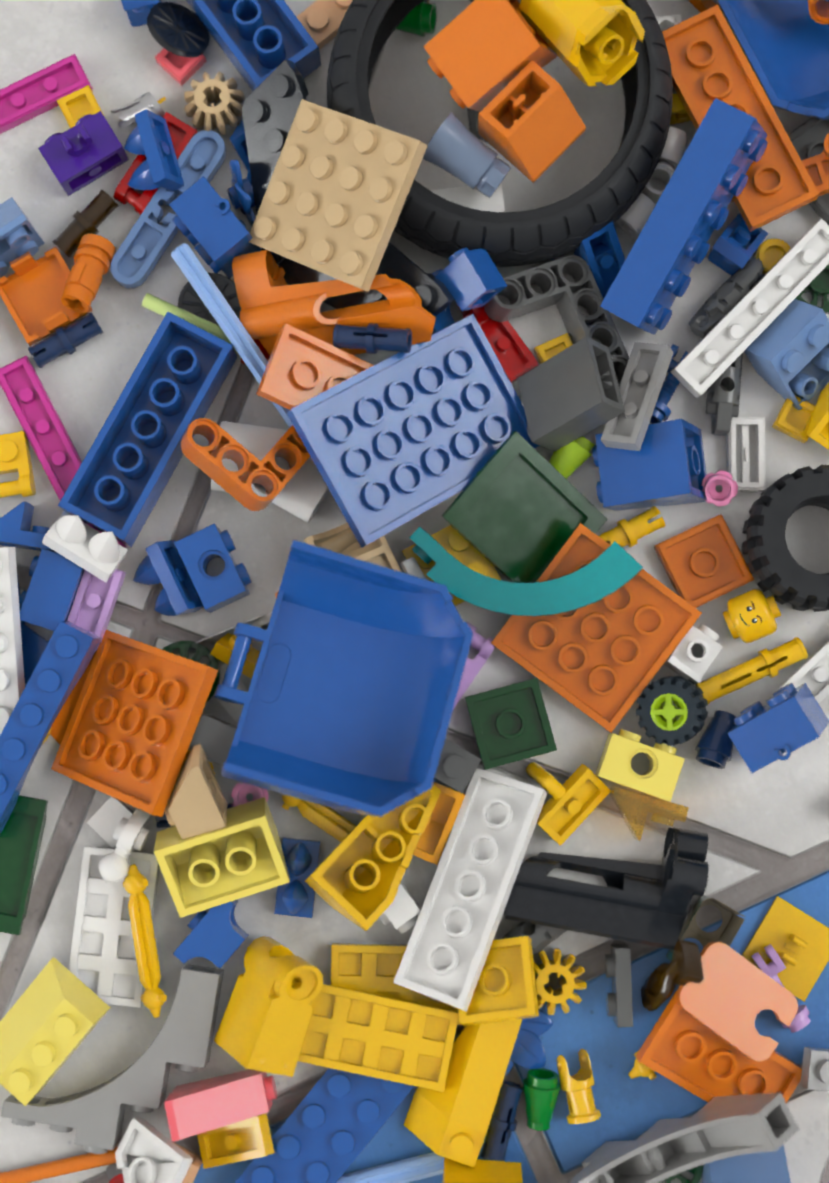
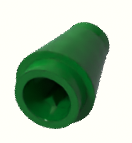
[396,1,437,37]
[523,1068,561,1131]

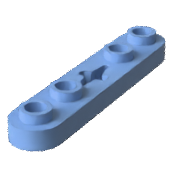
[110,130,226,288]

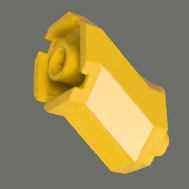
[519,0,645,87]

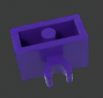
[38,111,129,196]

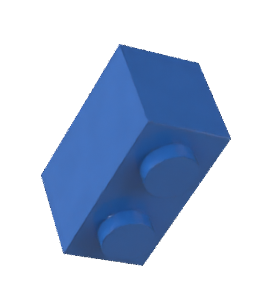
[19,548,85,631]

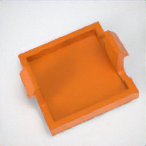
[0,247,93,346]

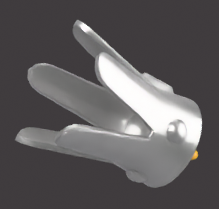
[111,92,166,128]

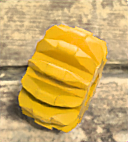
[533,948,587,1015]

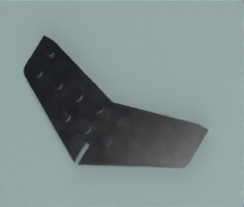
[242,59,455,317]

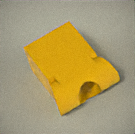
[214,937,323,1077]

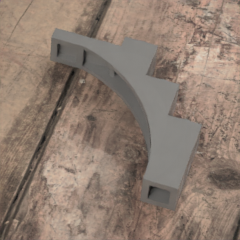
[1,964,224,1154]
[567,1092,799,1183]

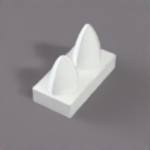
[42,511,128,583]

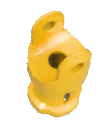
[556,1049,601,1124]

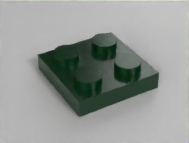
[465,678,557,770]

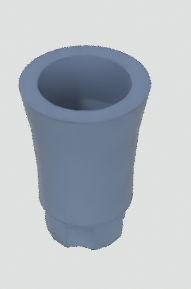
[422,112,511,198]

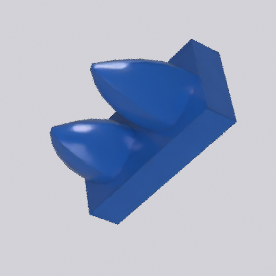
[124,109,185,191]
[133,540,204,616]
[274,837,321,918]

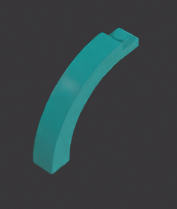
[409,526,643,616]

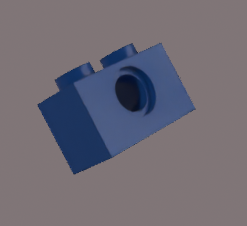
[174,523,252,613]

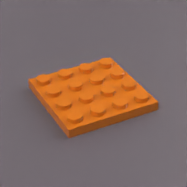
[491,523,702,733]
[51,630,218,817]

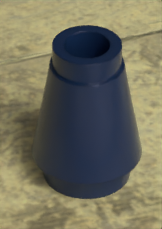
[695,710,736,769]

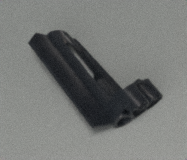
[503,827,709,950]

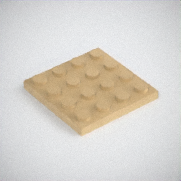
[249,99,428,292]

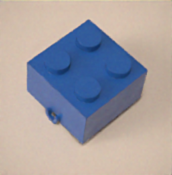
[169,176,261,279]
[727,683,829,773]

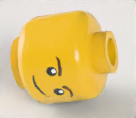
[722,589,782,643]

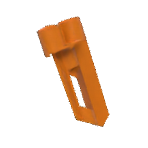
[232,250,436,356]

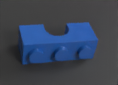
[412,248,507,345]

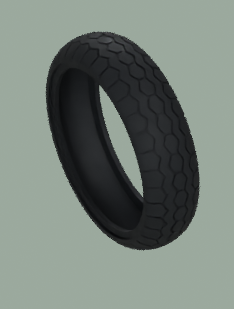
[327,0,673,267]

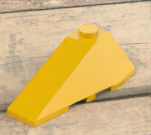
[305,784,441,931]
[403,1019,522,1168]

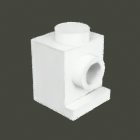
[664,624,723,684]
[379,880,421,934]

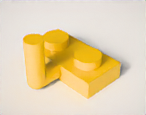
[526,762,611,846]

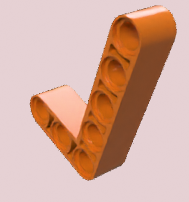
[181,418,311,511]

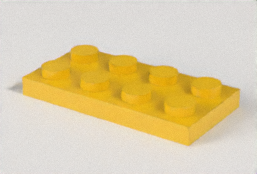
[331,943,461,1025]
[298,984,459,1092]

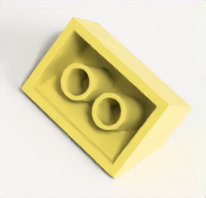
[154,797,290,918]
[0,957,111,1106]

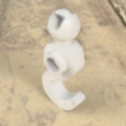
[99,808,153,883]

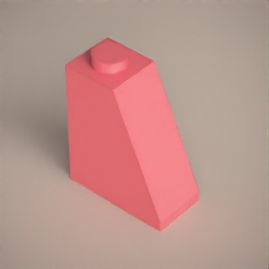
[164,1069,277,1142]

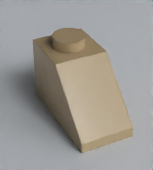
[165,744,227,840]

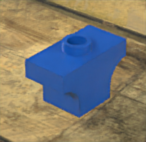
[173,900,249,969]

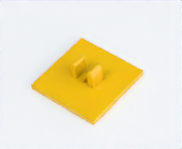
[741,896,829,1002]

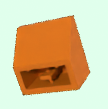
[478,60,586,183]

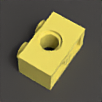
[595,729,685,802]

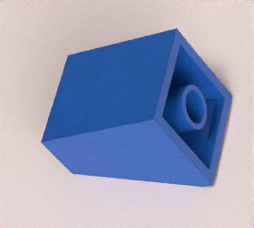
[592,418,707,511]

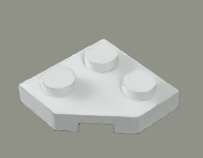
[115,1117,193,1183]

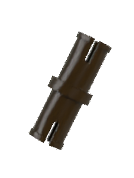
[52,189,119,258]

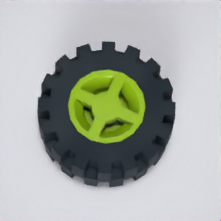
[636,676,708,746]

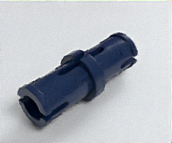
[28,312,104,368]
[333,323,412,354]
[480,1080,524,1161]

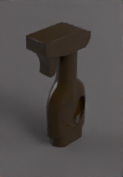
[641,939,704,1011]

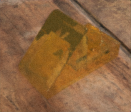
[609,786,689,841]

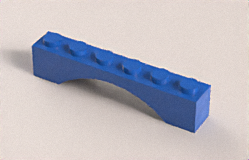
[0,621,102,834]

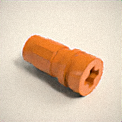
[61,234,116,313]

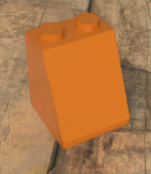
[423,0,558,112]

